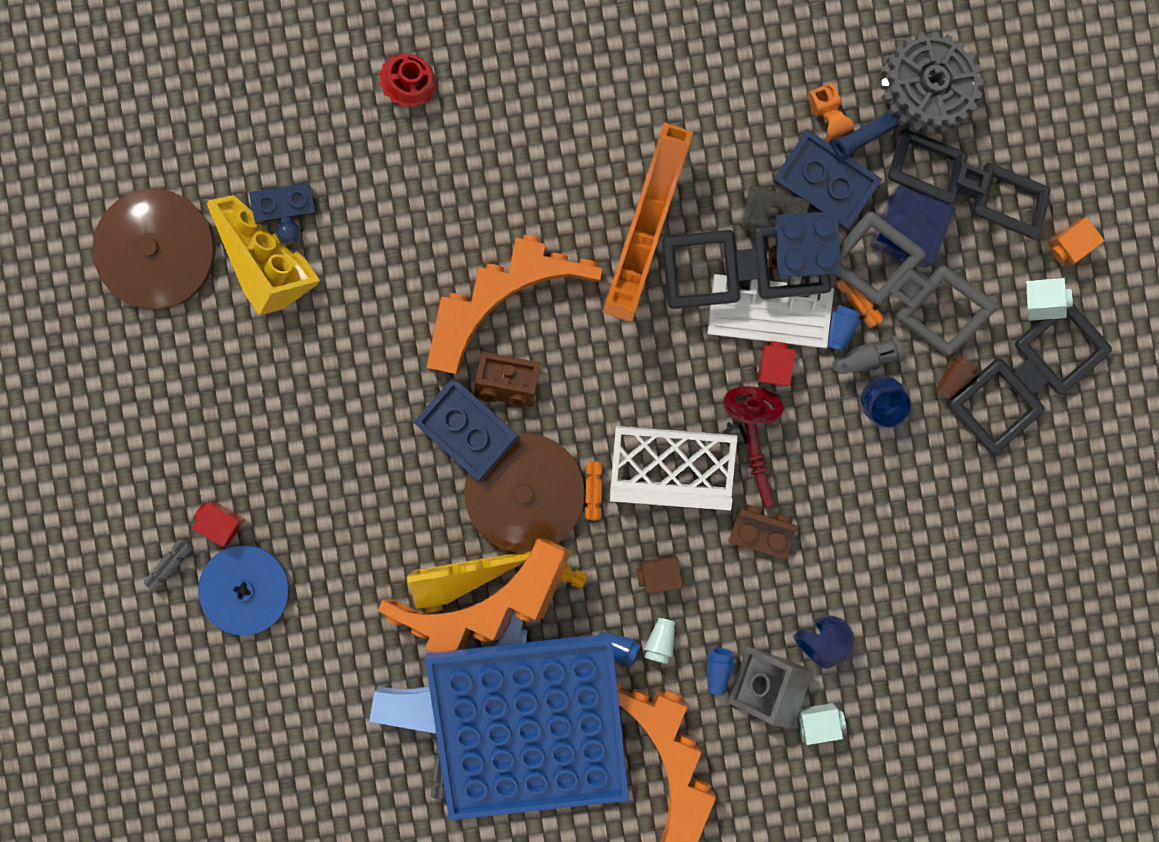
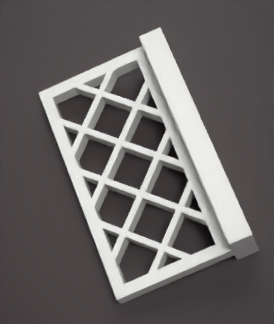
[610,426,737,510]

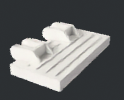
[707,274,834,348]

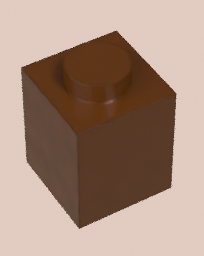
[636,555,683,594]

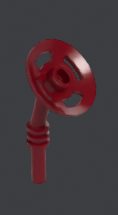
[723,386,784,508]

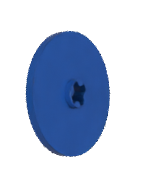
[198,545,289,635]

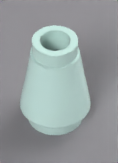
[644,618,676,664]

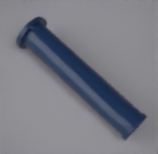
[832,112,900,161]

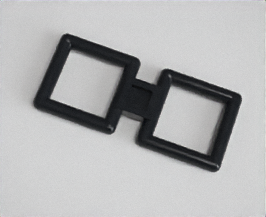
[888,129,1051,240]
[662,225,832,309]
[948,303,1112,455]

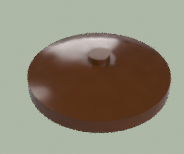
[93,189,216,310]
[464,433,584,553]

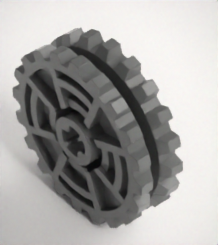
[879,31,984,135]

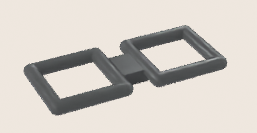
[835,212,997,357]

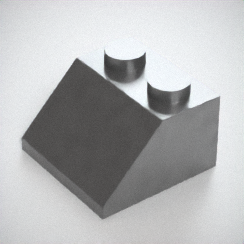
[727,646,813,728]

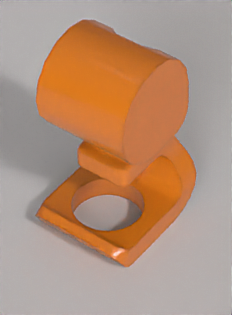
[808,82,854,144]

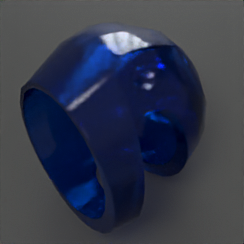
[861,376,912,428]
[793,615,855,669]

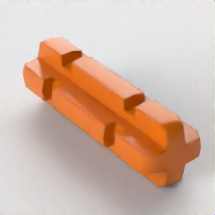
[836,279,884,328]
[585,461,602,520]

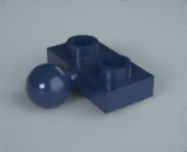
[249,183,315,245]

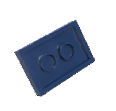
[772,129,882,231]
[413,377,520,482]

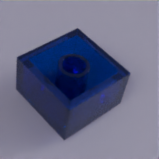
[869,185,956,268]

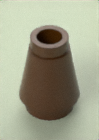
[935,354,979,400]

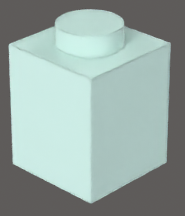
[1026,278,1073,321]
[798,703,846,745]

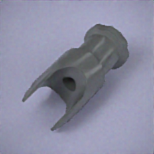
[832,335,904,374]

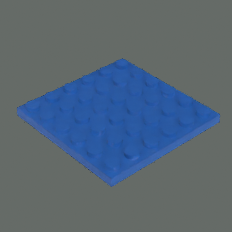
[425,633,629,820]

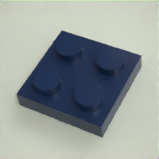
[775,211,841,277]

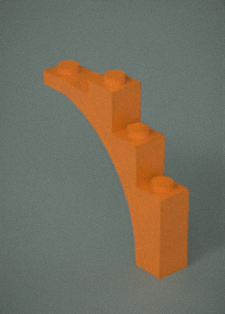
[602,122,693,322]
[426,234,603,375]
[378,539,572,653]
[616,681,716,842]

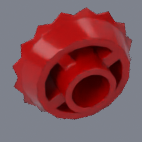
[378,53,437,108]

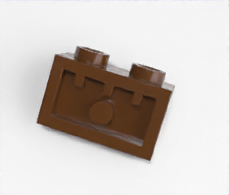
[474,352,541,408]
[728,504,799,560]

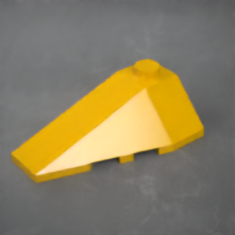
[207,195,320,316]
[407,552,531,613]

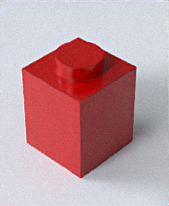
[756,341,796,387]
[192,501,245,547]

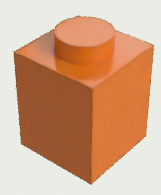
[1048,217,1105,266]

